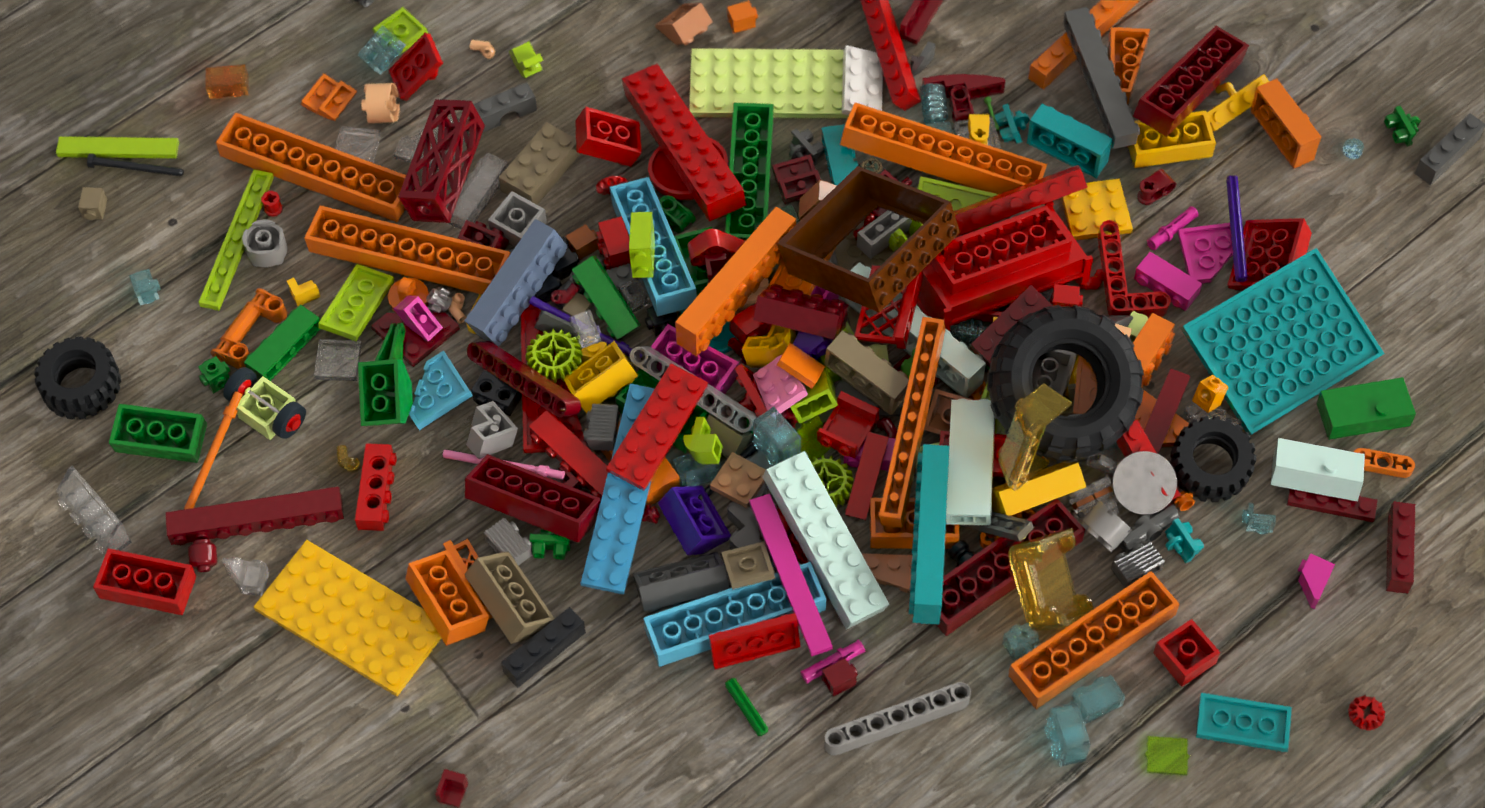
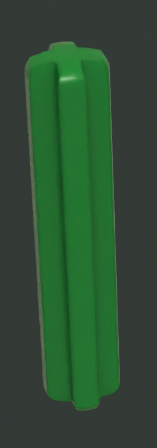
[725,678,768,737]

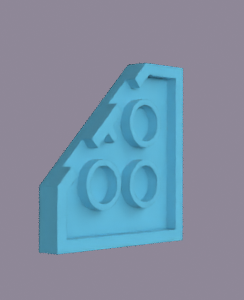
[409,350,473,430]

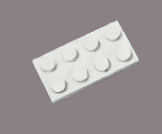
[842,45,883,115]

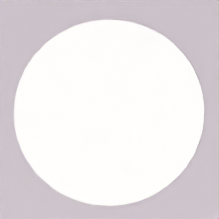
[1113,451,1177,514]

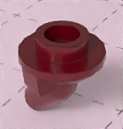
[642,503,660,524]

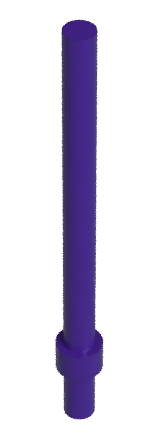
[529,296,643,358]

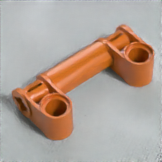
[210,288,287,369]

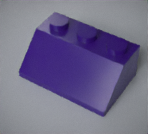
[658,486,731,555]

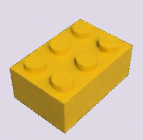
[564,341,638,413]

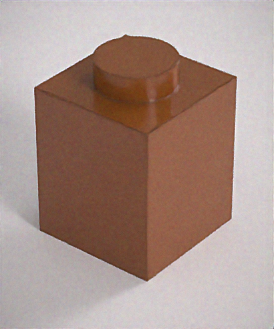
[565,224,598,260]

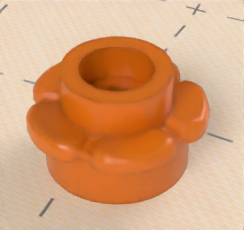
[1174,491,1195,511]

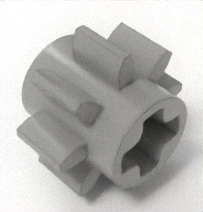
[426,287,452,313]

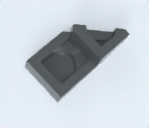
[910,41,935,77]

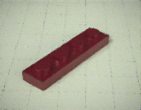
[1287,489,1377,522]

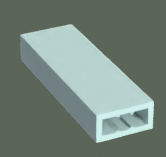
[946,398,995,525]

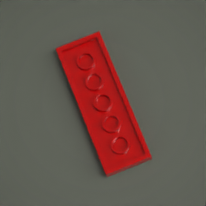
[606,363,708,491]

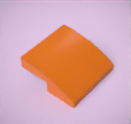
[301,73,357,121]
[776,343,825,389]

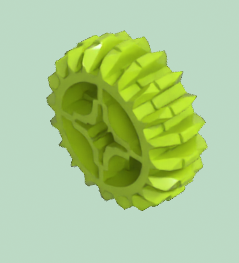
[525,329,583,383]
[811,455,854,508]

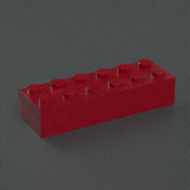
[465,454,600,543]

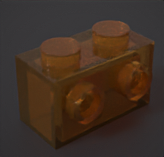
[205,64,249,99]

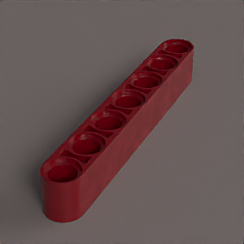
[467,341,581,417]

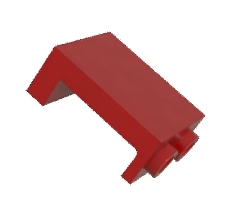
[817,391,879,459]

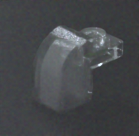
[569,310,602,349]

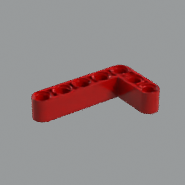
[1098,220,1171,318]

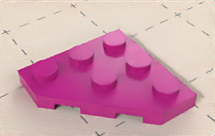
[1177,223,1233,284]

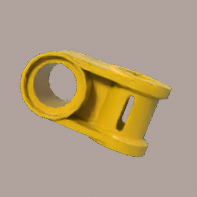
[968,114,989,145]

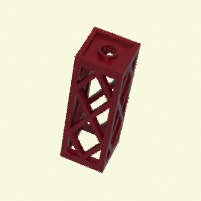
[398,99,485,223]

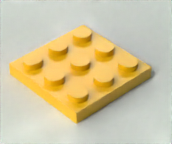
[1061,178,1133,240]

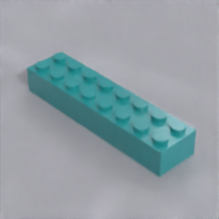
[909,444,950,625]

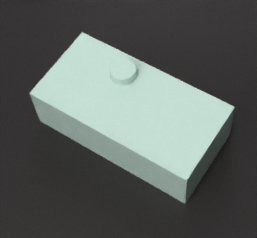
[1271,438,1365,502]

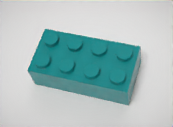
[1027,104,1113,179]

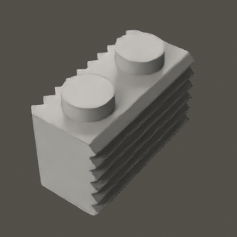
[484,518,532,566]

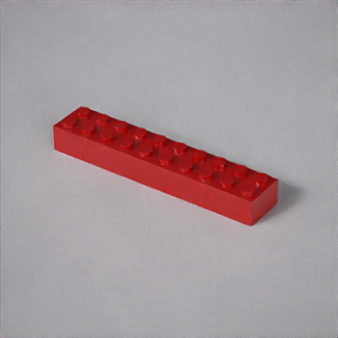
[622,64,746,222]

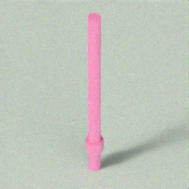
[443,450,565,480]

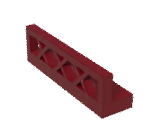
[900,0,943,45]

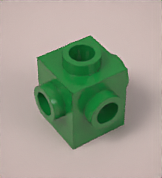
[198,356,231,394]

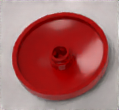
[648,137,729,200]

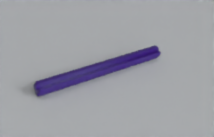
[1226,175,1247,282]

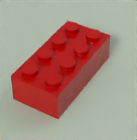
[93,548,197,615]

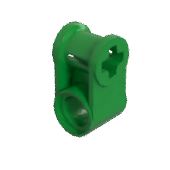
[659,195,696,234]

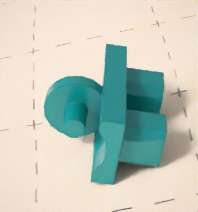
[994,103,1030,144]
[1165,518,1204,563]

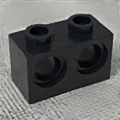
[471,370,522,416]

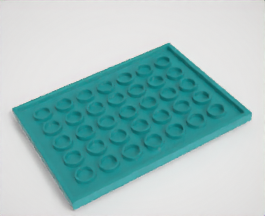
[1180,248,1385,435]

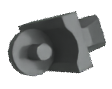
[789,129,824,166]

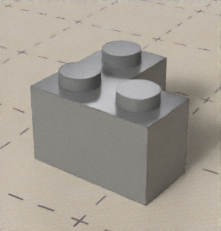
[466,401,518,459]

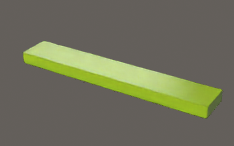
[56,137,179,158]

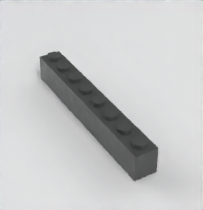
[1063,7,1140,149]

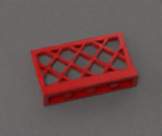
[854,265,923,349]

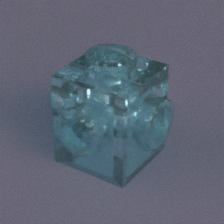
[1002,623,1039,661]

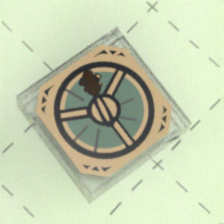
[858,156,886,174]

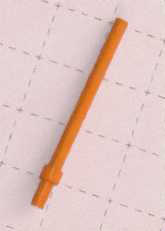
[184,391,243,510]

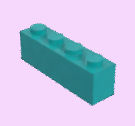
[822,124,858,186]

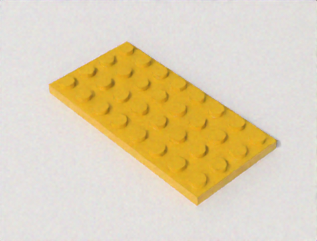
[254,540,441,697]

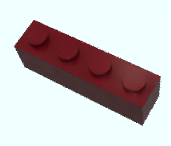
[1386,501,1415,594]

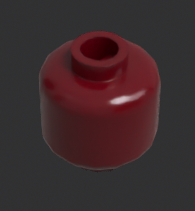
[188,539,217,573]

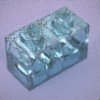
[357,25,406,75]
[672,453,722,487]

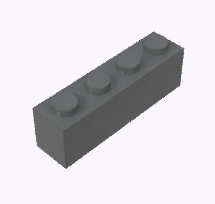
[1415,113,1485,185]

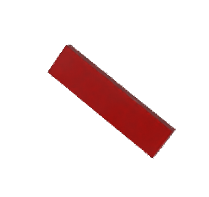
[845,432,889,521]

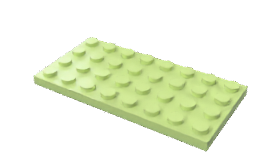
[689,49,848,118]

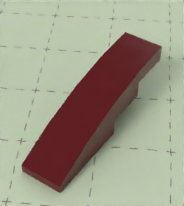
[922,74,1006,100]
[1144,368,1191,454]

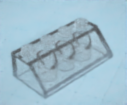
[56,466,132,554]

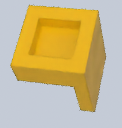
[287,278,320,306]

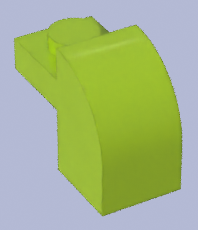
[508,42,543,78]
[683,417,723,464]

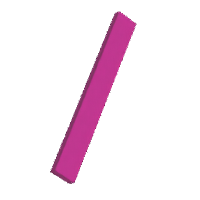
[749,493,833,657]

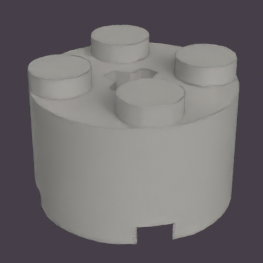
[242,220,288,267]
[1080,500,1132,552]

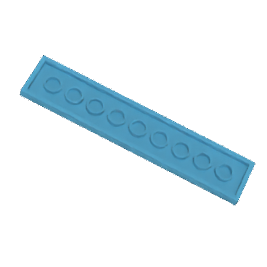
[581,384,654,595]

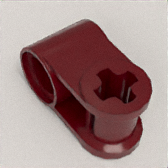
[949,85,974,125]
[1137,169,1176,205]

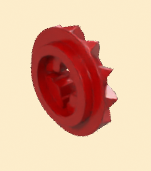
[595,176,627,195]
[1348,695,1385,730]

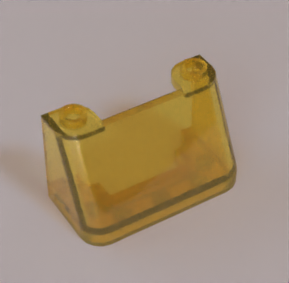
[1008,528,1094,631]

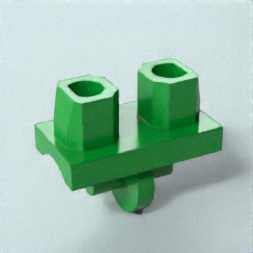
[1384,105,1421,146]
[530,530,571,560]

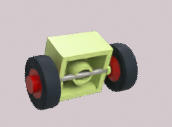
[223,367,306,440]

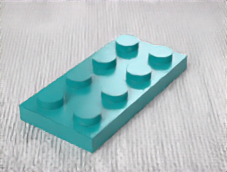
[1196,693,1292,752]

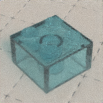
[753,407,801,466]
[1044,702,1090,767]

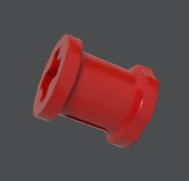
[261,191,283,217]

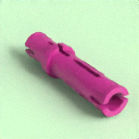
[1147,206,1199,250]
[800,640,865,684]

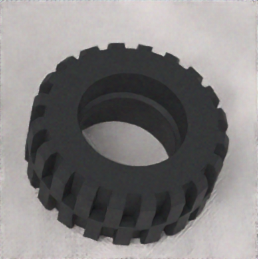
[34,337,121,419]
[1170,416,1256,502]

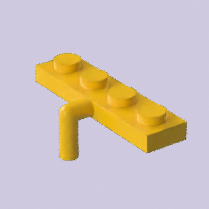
[1207,74,1269,132]

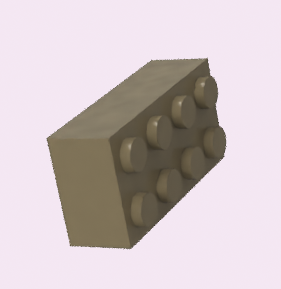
[499,122,581,205]
[824,330,909,415]
[464,551,554,644]

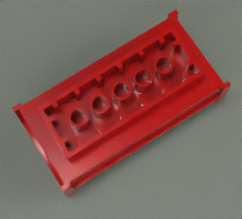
[917,201,1093,331]

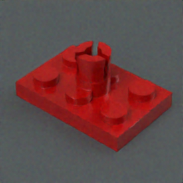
[389,32,443,101]
[734,364,781,430]

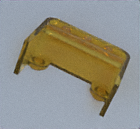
[998,383,1072,491]

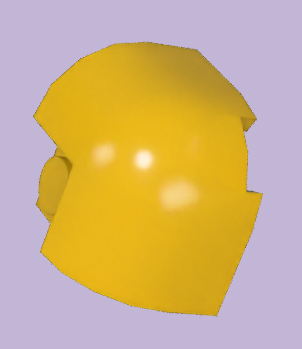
[742,325,796,368]

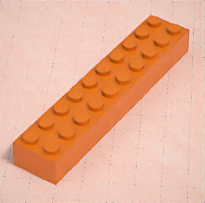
[840,102,1047,194]
[216,112,416,222]
[304,206,511,294]

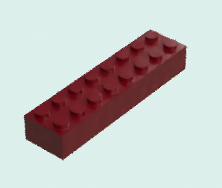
[1133,26,1249,137]
[936,499,1085,636]

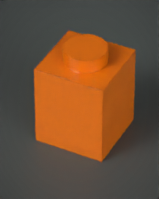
[727,1,758,33]

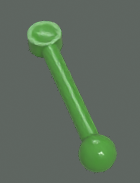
[984,96,999,131]

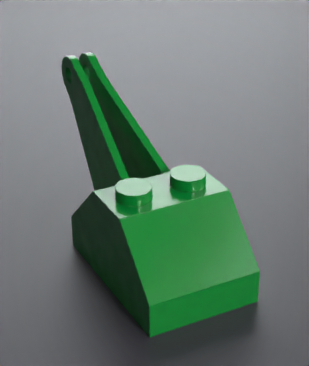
[358,323,413,427]

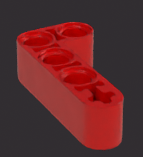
[687,229,745,266]

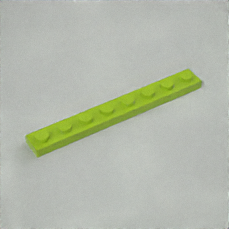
[198,169,274,311]

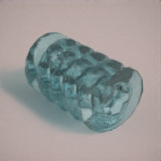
[920,83,948,128]
[950,318,987,345]

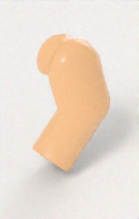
[470,40,495,59]
[448,293,466,324]

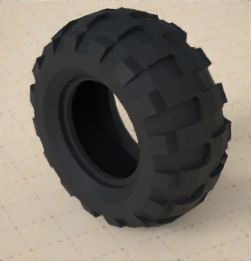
[987,305,1144,461]

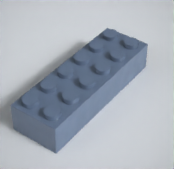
[464,219,568,347]

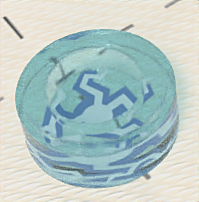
[1343,138,1364,159]

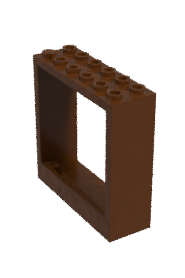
[777,166,960,313]

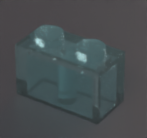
[1070,675,1125,725]

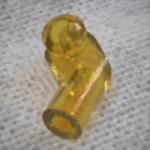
[336,445,360,471]

